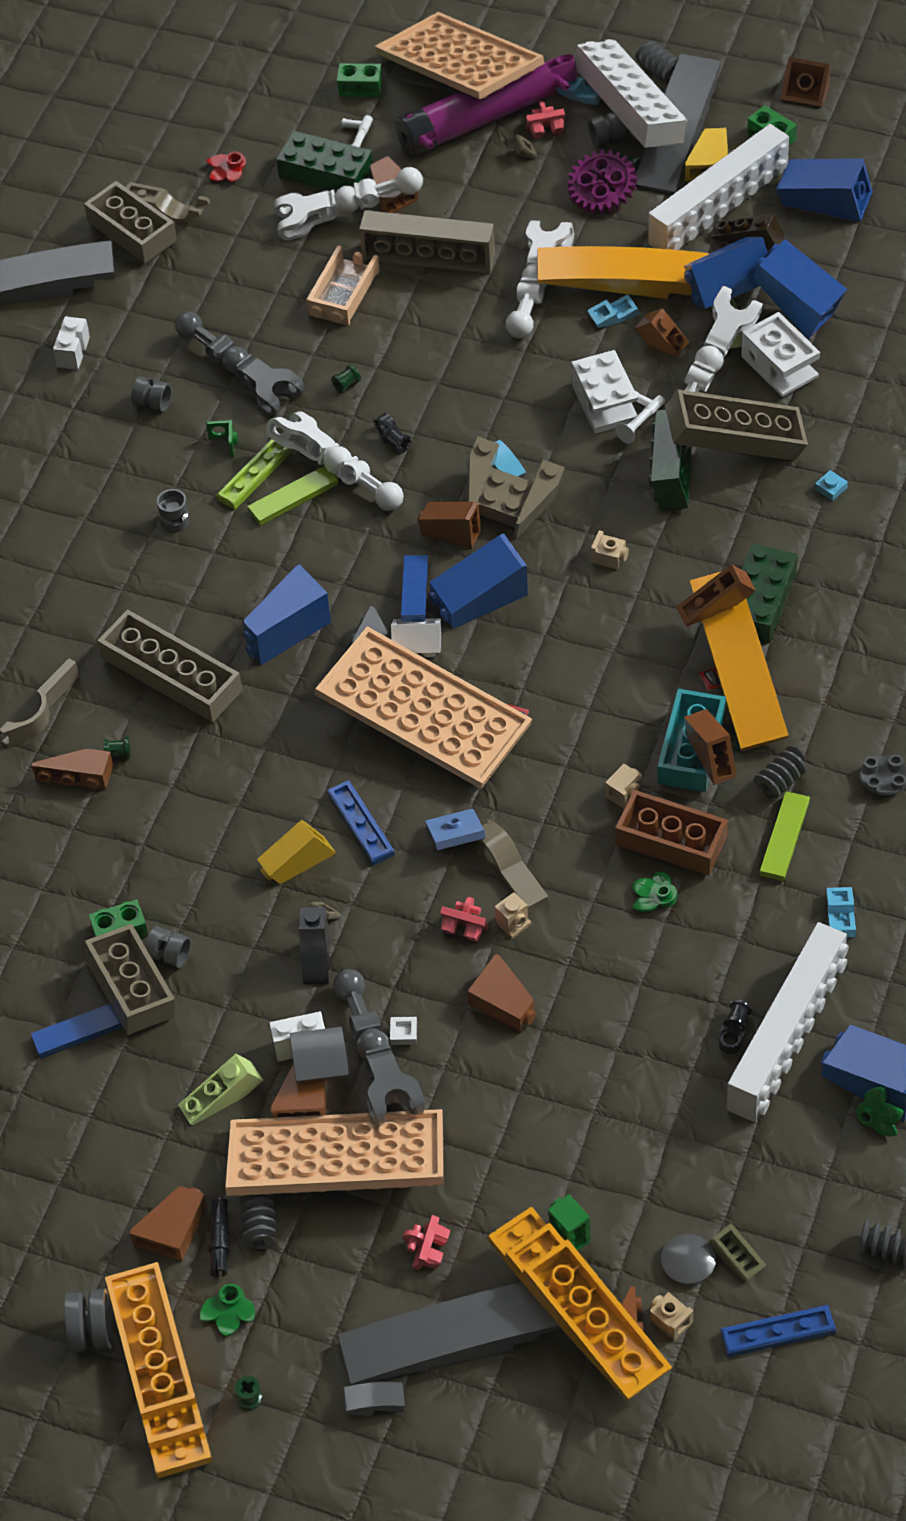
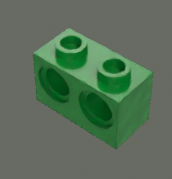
[337,63,382,97]
[747,105,797,146]
[89,899,148,939]
[548,1194,591,1251]

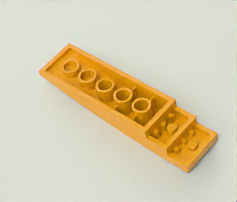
[537,246,710,299]
[690,571,789,752]
[488,1206,672,1401]
[105,1262,213,1478]

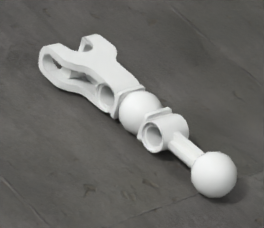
[274,167,423,240]
[506,221,574,339]
[684,286,763,393]
[266,412,404,511]

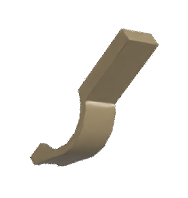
[126,182,210,222]
[0,658,80,747]
[475,819,549,912]

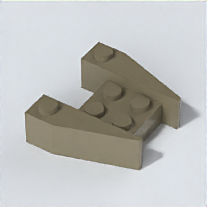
[466,437,565,539]

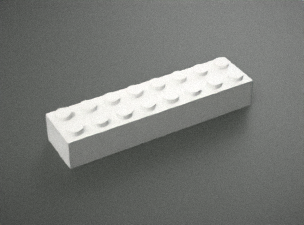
[575,40,687,148]
[649,124,789,250]
[727,922,849,1123]

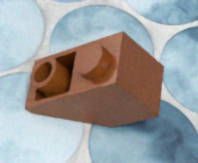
[635,308,689,357]

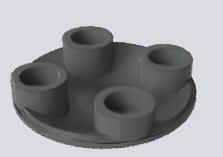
[860,755,906,795]
[661,1234,716,1287]

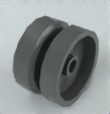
[65,1288,112,1353]

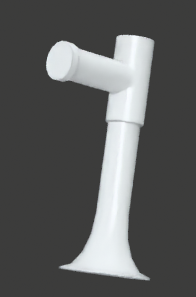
[342,115,373,147]
[615,391,665,444]

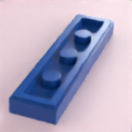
[401,555,428,622]
[327,780,395,866]
[31,1004,123,1058]
[720,1305,836,1357]

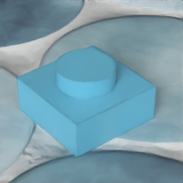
[815,470,848,501]

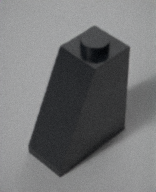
[299,907,330,984]

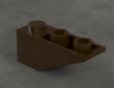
[711,214,784,250]

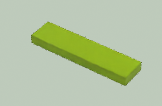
[216,439,292,510]
[248,466,338,526]
[760,791,810,881]

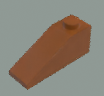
[676,564,756,627]

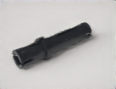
[208,1198,230,1278]

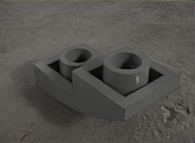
[342,1382,405,1416]

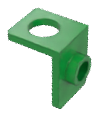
[206,420,238,457]

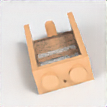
[307,245,379,326]

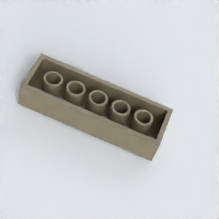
[359,210,495,274]
[665,390,808,461]
[97,609,243,723]

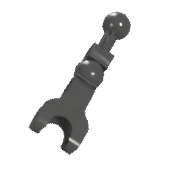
[174,311,305,417]
[333,969,424,1125]

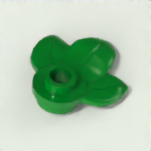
[632,872,678,912]
[856,1087,904,1137]
[200,1284,255,1337]

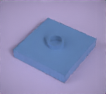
[425,809,486,850]

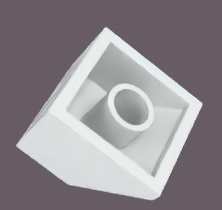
[391,618,441,657]

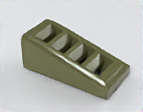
[708,1223,767,1283]

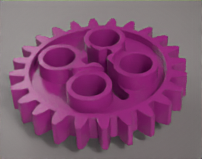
[567,149,638,215]

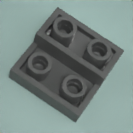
[290,1027,349,1083]

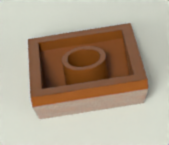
[780,57,831,107]

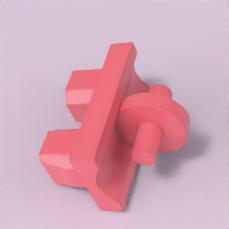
[525,102,565,139]
[440,897,489,942]
[402,1215,450,1270]

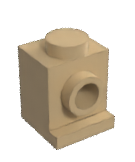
[591,531,629,570]
[605,764,643,809]
[495,892,531,939]
[650,1292,693,1341]

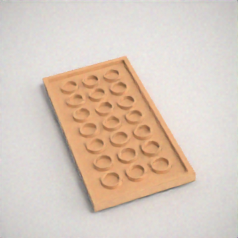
[375,12,544,99]
[315,626,532,789]
[226,1109,444,1196]

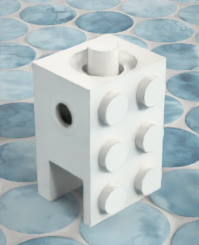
[741,312,820,397]
[572,350,638,434]

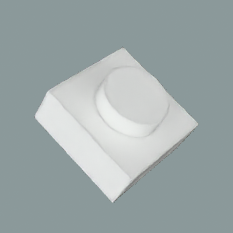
[390,1017,417,1045]

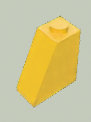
[685,128,728,181]
[257,820,336,884]

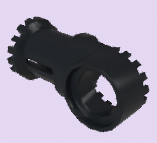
[373,413,412,454]
[719,999,753,1054]

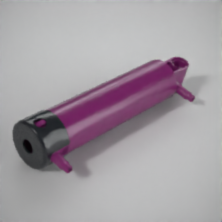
[395,54,578,157]

